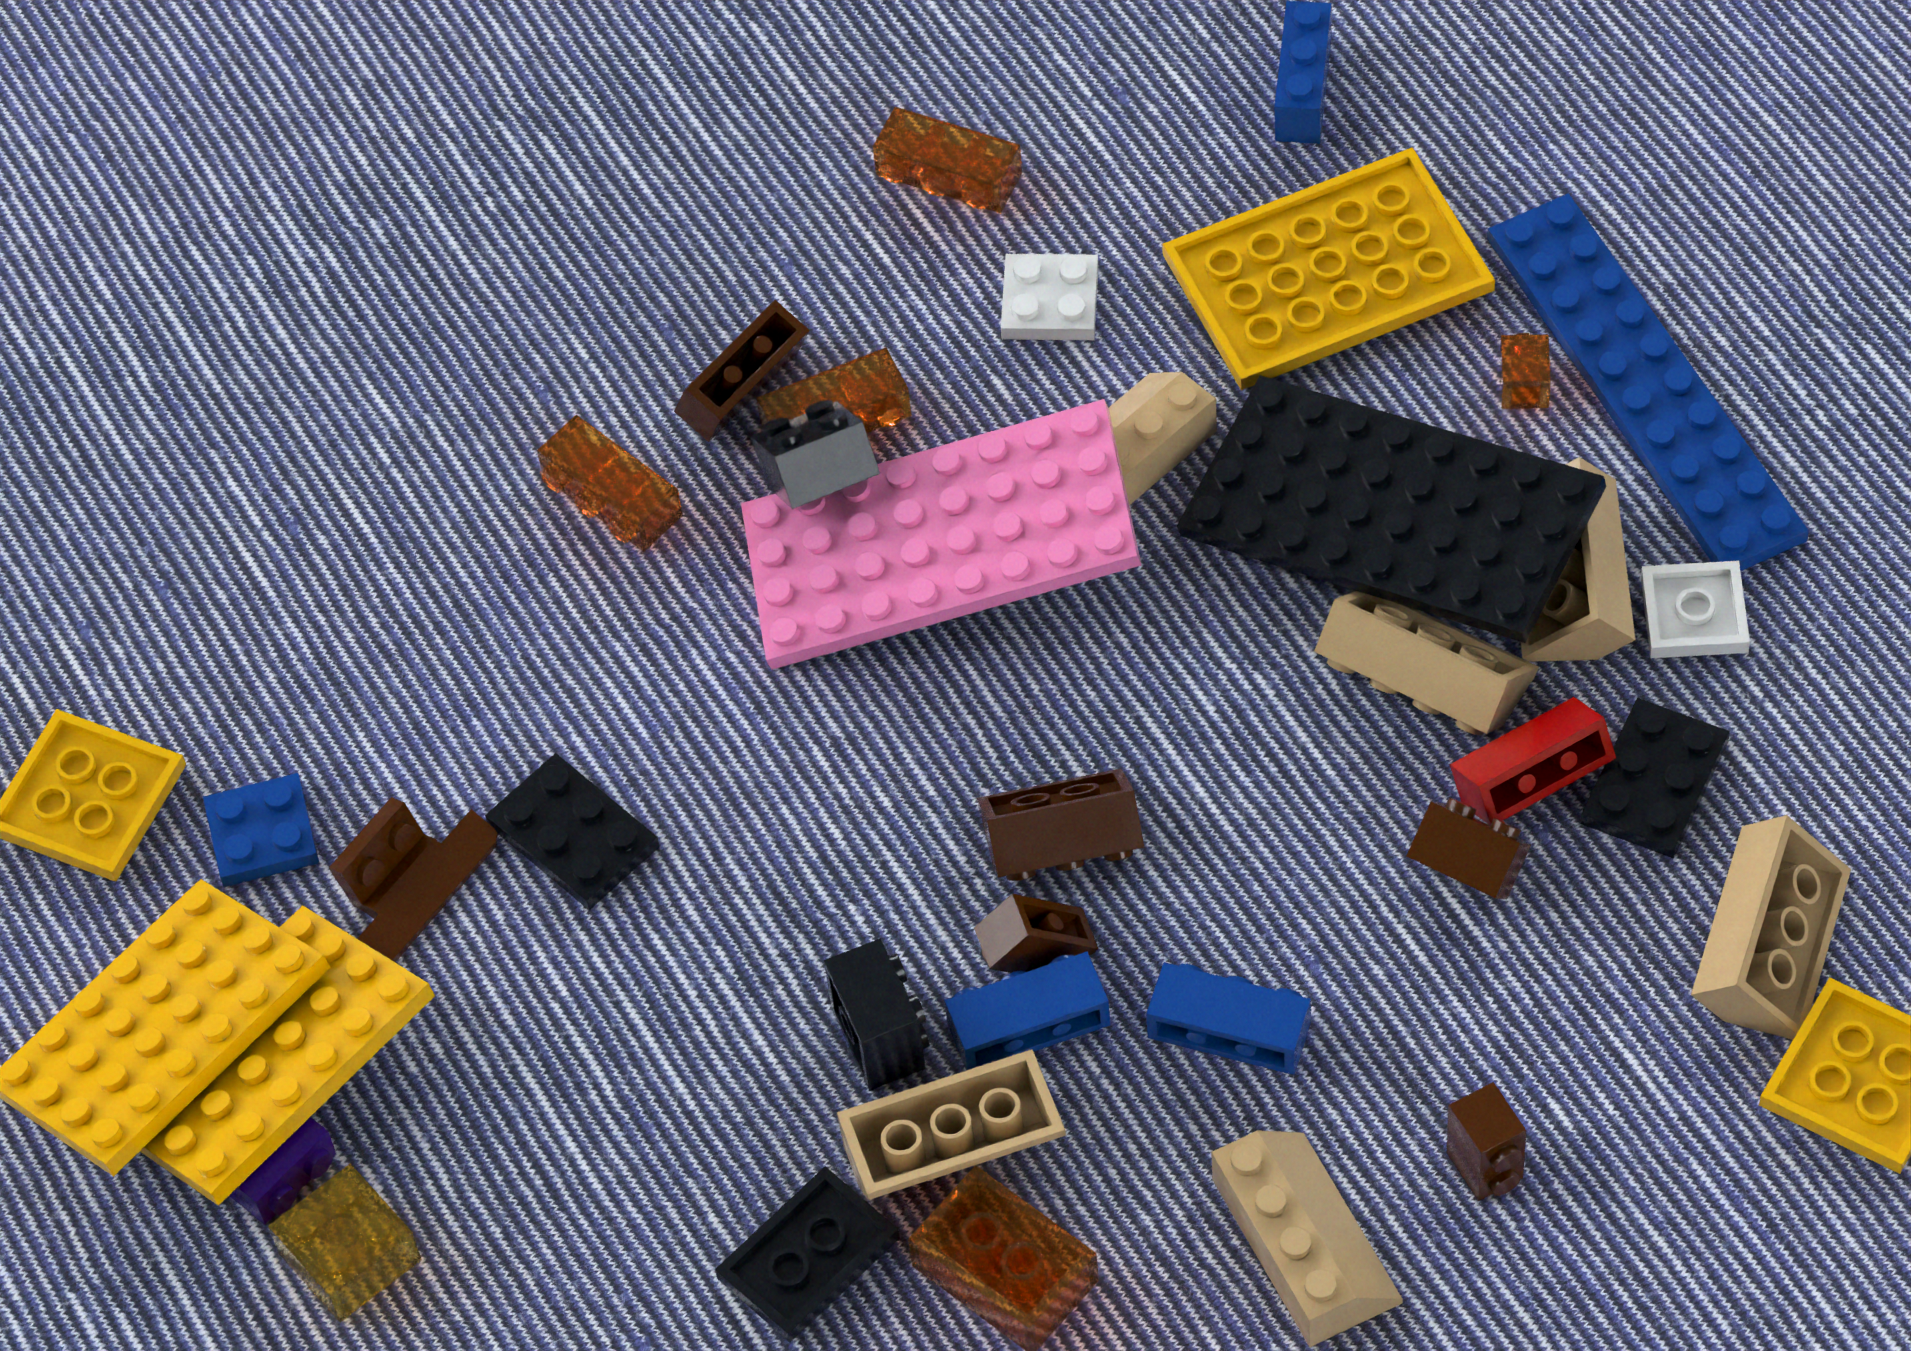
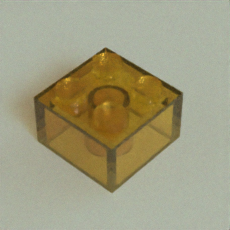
[268,1163,422,1323]

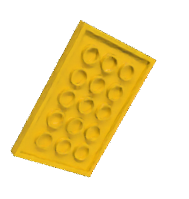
[1162,147,1495,390]
[0,879,331,1177]
[140,905,435,1206]

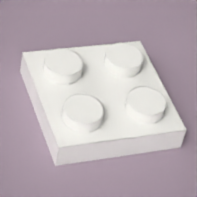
[1001,254,1099,340]
[1641,561,1750,658]

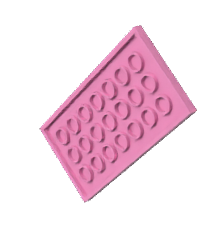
[741,399,1142,670]

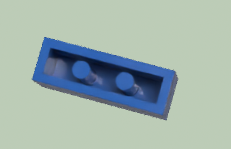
[1274,1,1332,144]
[944,951,1110,1070]
[1146,962,1311,1075]

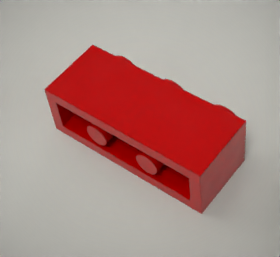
[1449,697,1616,825]

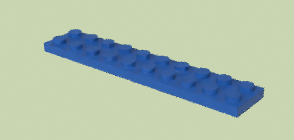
[1487,193,1809,571]

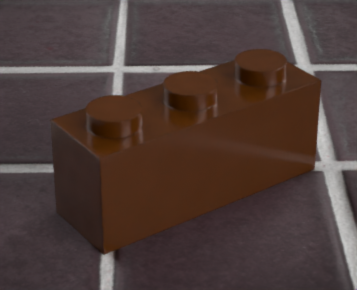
[674,300,810,442]

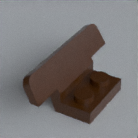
[329,797,497,962]

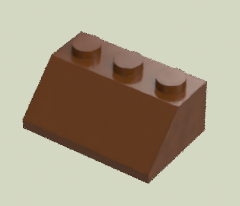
[977,768,1145,881]

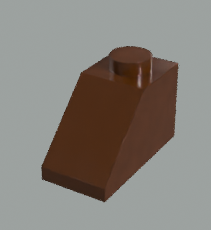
[974,894,1099,973]

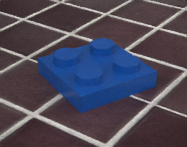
[203,773,320,887]

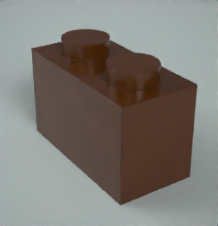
[1406,797,1531,899]
[1446,1082,1526,1201]

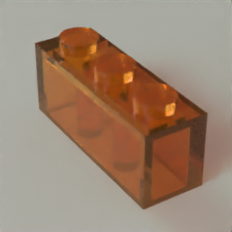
[873,107,1022,214]
[756,347,912,433]
[537,415,683,552]

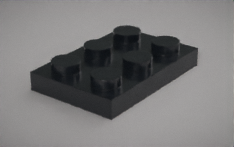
[1580,698,1730,859]
[485,753,660,910]
[715,1166,900,1343]

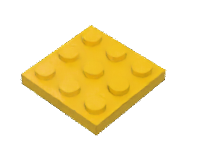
[0,709,186,882]
[1759,977,1911,1174]

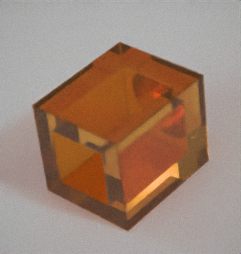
[1500,333,1551,409]

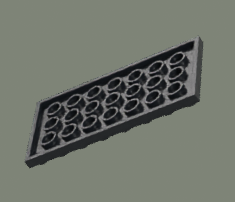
[1177,375,1606,643]

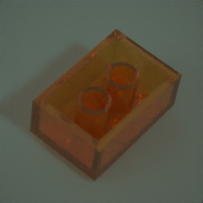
[908,1165,1099,1351]

